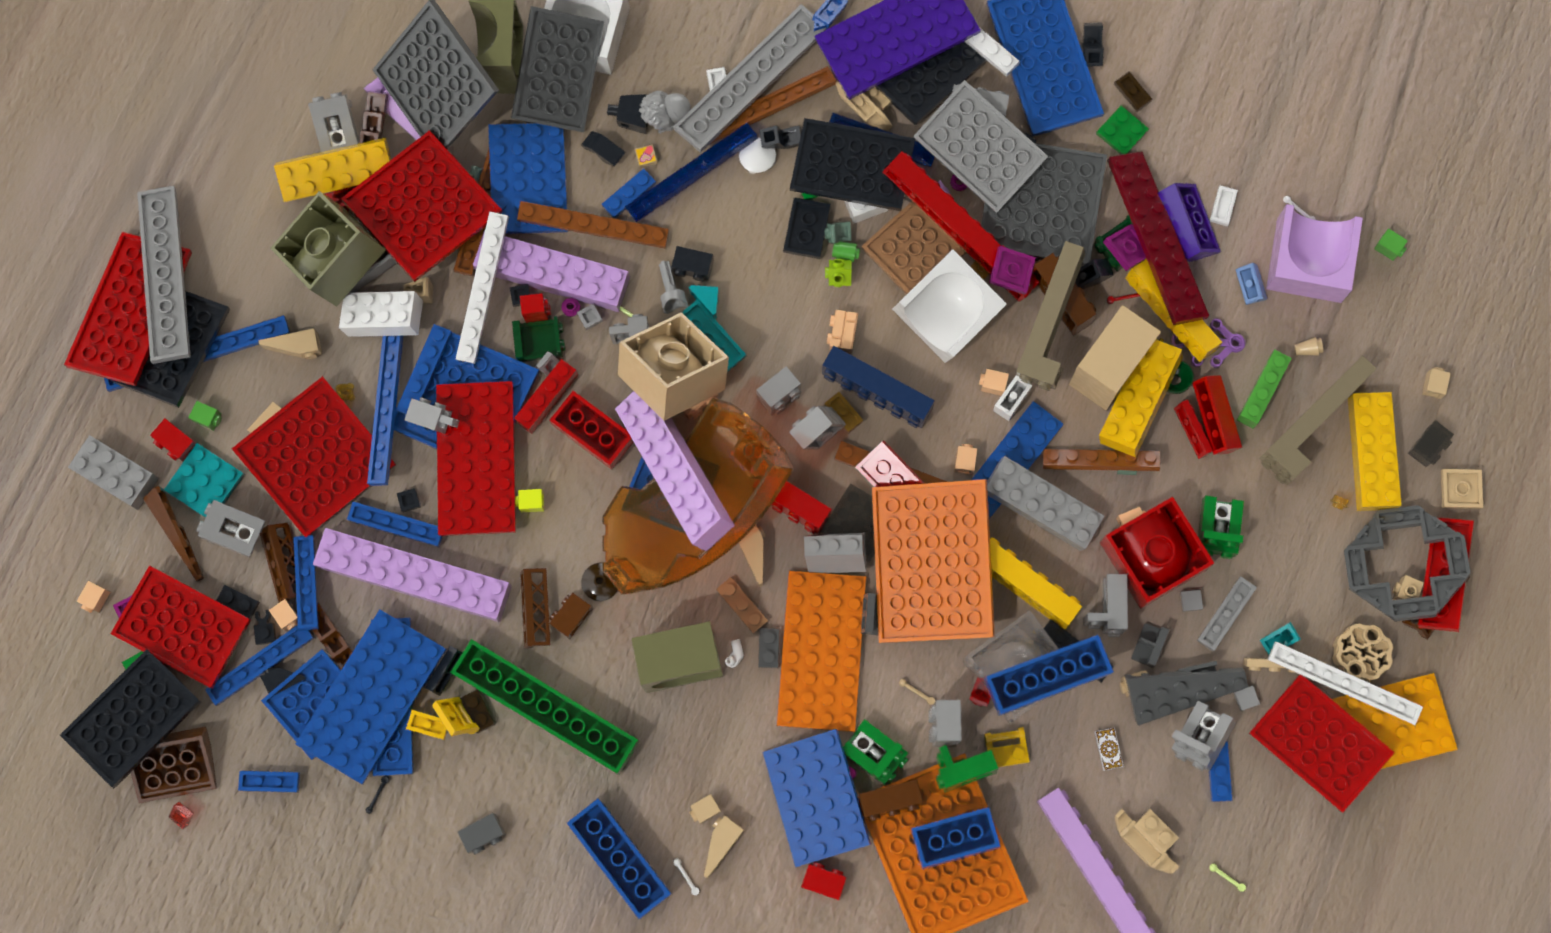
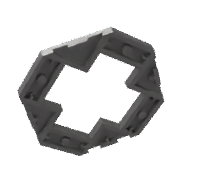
[1344,505,1471,622]

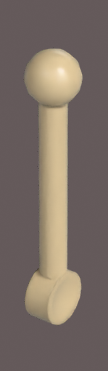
[899,679,935,705]

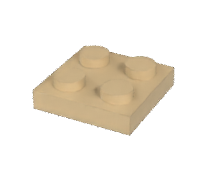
[1441,469,1483,509]

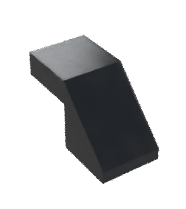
[1083,23,1104,66]
[759,125,802,149]
[581,131,626,167]

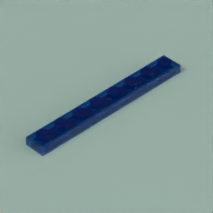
[625,123,758,222]

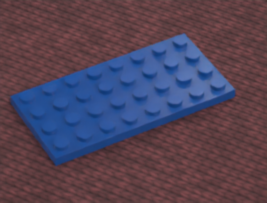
[987,0,1104,137]
[295,609,447,785]

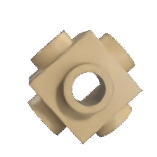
[1392,575,1424,600]

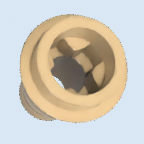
[1294,337,1323,356]

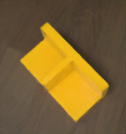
[406,710,448,740]

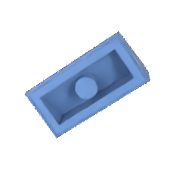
[1235,263,1267,305]

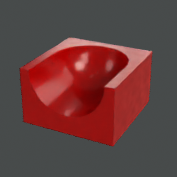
[1100,496,1215,609]

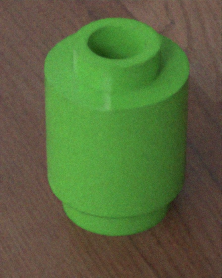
[832,241,860,262]

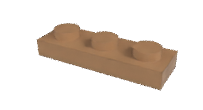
[716,577,768,634]

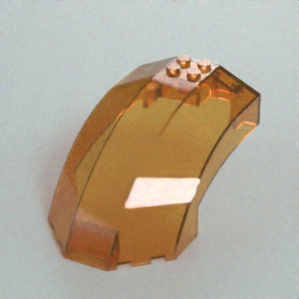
[602,398,794,595]

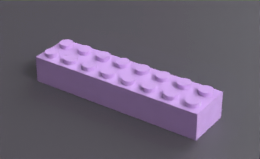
[473,231,630,312]

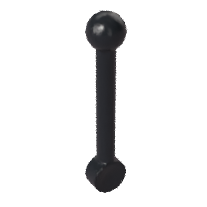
[365,776,389,814]

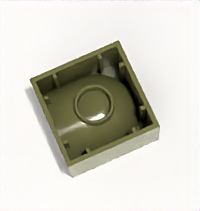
[468,0,524,94]
[270,191,386,307]
[631,621,723,693]

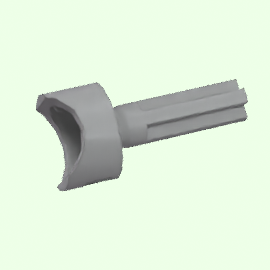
[659,261,688,314]

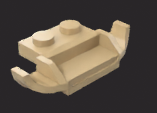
[836,80,892,133]
[1115,809,1180,874]

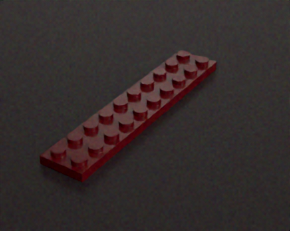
[1107,152,1209,325]

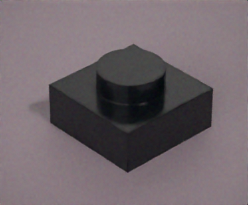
[510,284,530,307]
[397,488,421,513]

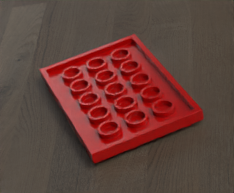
[110,565,251,689]
[1249,674,1395,813]

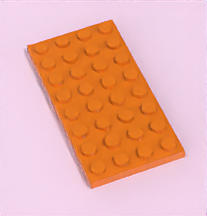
[777,571,866,732]

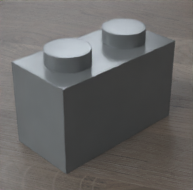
[457,813,506,855]

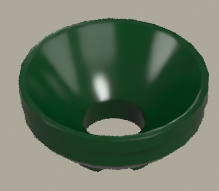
[1167,361,1194,394]

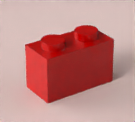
[520,293,551,323]
[150,418,196,462]
[801,862,847,901]

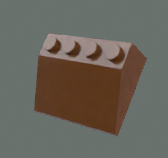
[130,726,217,803]

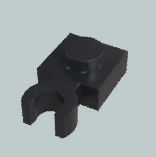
[253,610,276,645]

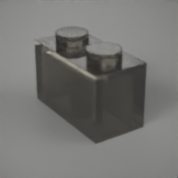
[1408,420,1454,467]

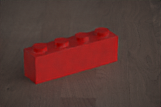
[514,359,579,434]
[1192,375,1242,455]

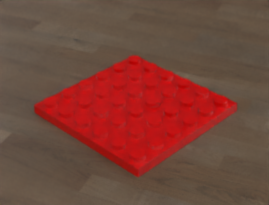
[341,130,503,282]
[231,376,396,538]

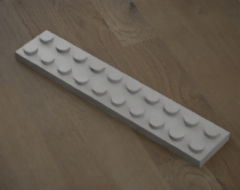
[673,5,827,153]
[137,186,191,364]

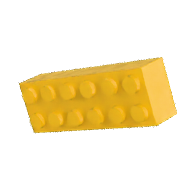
[274,138,391,202]
[1099,340,1183,457]
[1348,392,1402,511]
[990,537,1082,629]

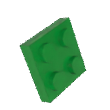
[1096,106,1149,155]

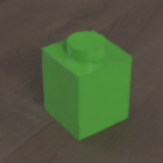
[1374,228,1408,261]
[188,401,222,431]

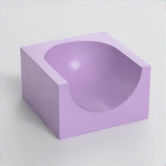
[1266,204,1363,303]

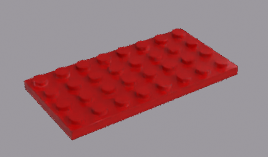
[64,232,192,386]
[436,381,516,536]

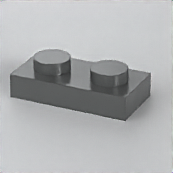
[758,628,779,668]

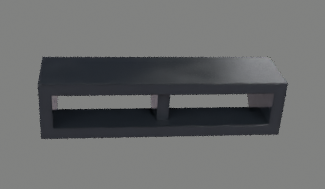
[425,646,463,696]

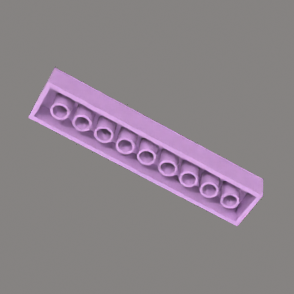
[615,391,735,551]
[313,528,512,622]

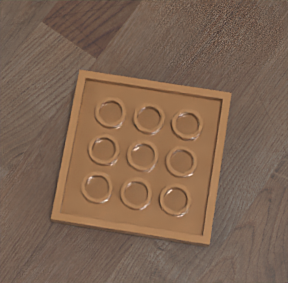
[861,201,967,295]

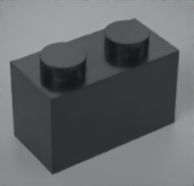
[671,246,714,281]

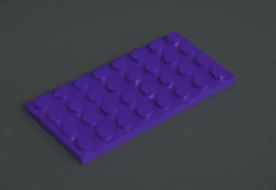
[814,0,981,100]

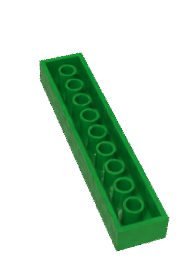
[450,639,640,775]

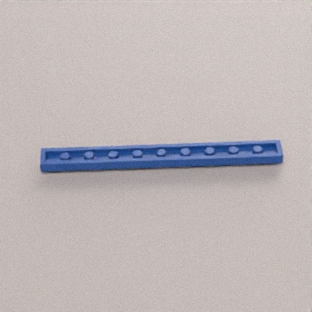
[104,315,290,392]
[367,335,403,486]

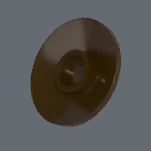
[581,563,620,601]

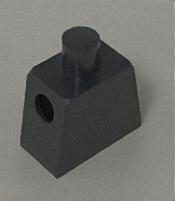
[607,94,648,134]

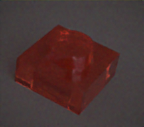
[169,802,193,829]

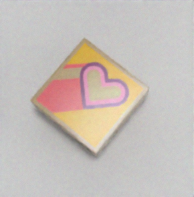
[635,144,657,168]

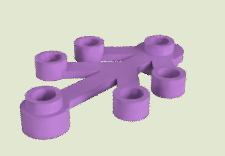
[1171,318,1245,368]

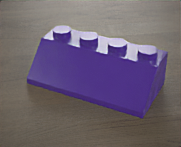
[1158,183,1221,262]

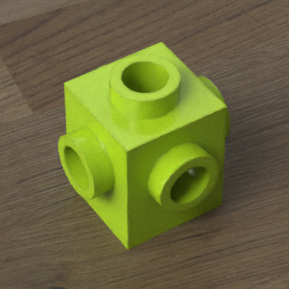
[825,258,852,287]

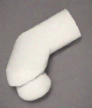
[725,639,744,668]

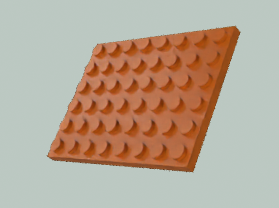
[872,479,995,643]
[858,753,1029,933]

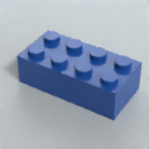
[911,807,1000,870]

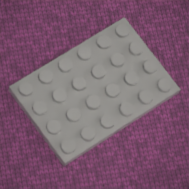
[913,80,1048,213]

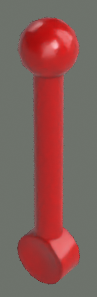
[1107,293,1141,304]

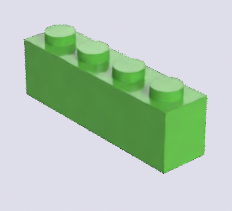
[1236,349,1292,429]

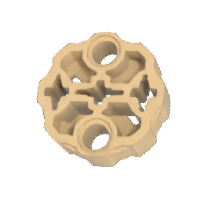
[1332,624,1393,682]

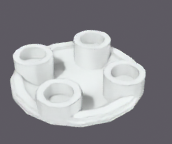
[739,137,776,174]

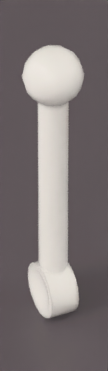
[1283,196,1316,220]
[673,858,699,895]

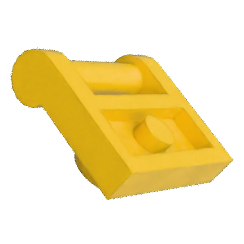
[432,697,479,736]
[984,727,1030,768]

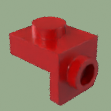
[969,673,991,707]

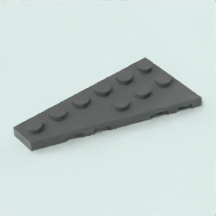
[1124,668,1248,726]

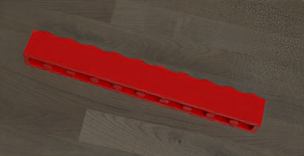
[882,151,1039,302]

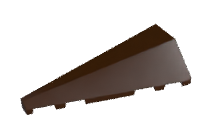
[143,486,204,581]

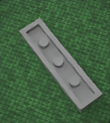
[1197,576,1257,652]

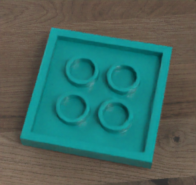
[164,443,245,518]

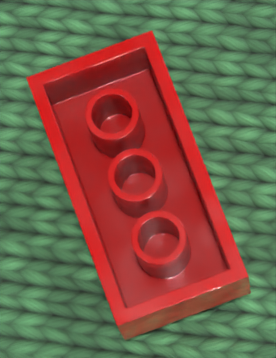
[549,391,634,470]
[753,468,832,535]

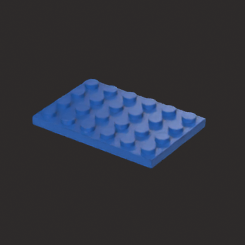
[488,123,568,234]
[763,729,871,867]

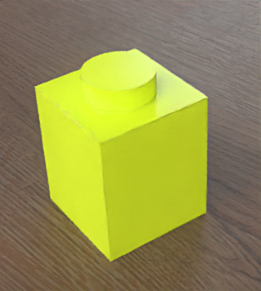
[515,489,544,513]

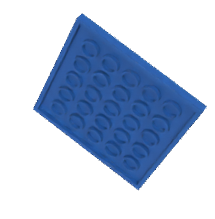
[394,332,540,449]

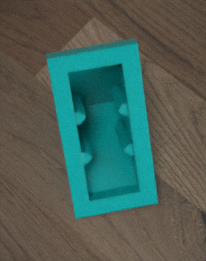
[689,285,719,319]
[1260,622,1301,655]

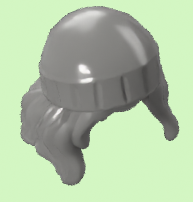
[639,90,691,134]

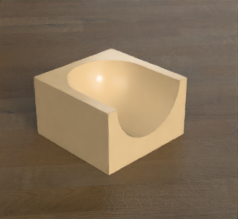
[1069,305,1161,411]
[618,312,729,421]

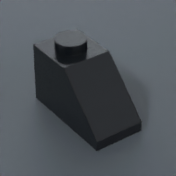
[1075,258,1114,290]
[260,667,306,696]

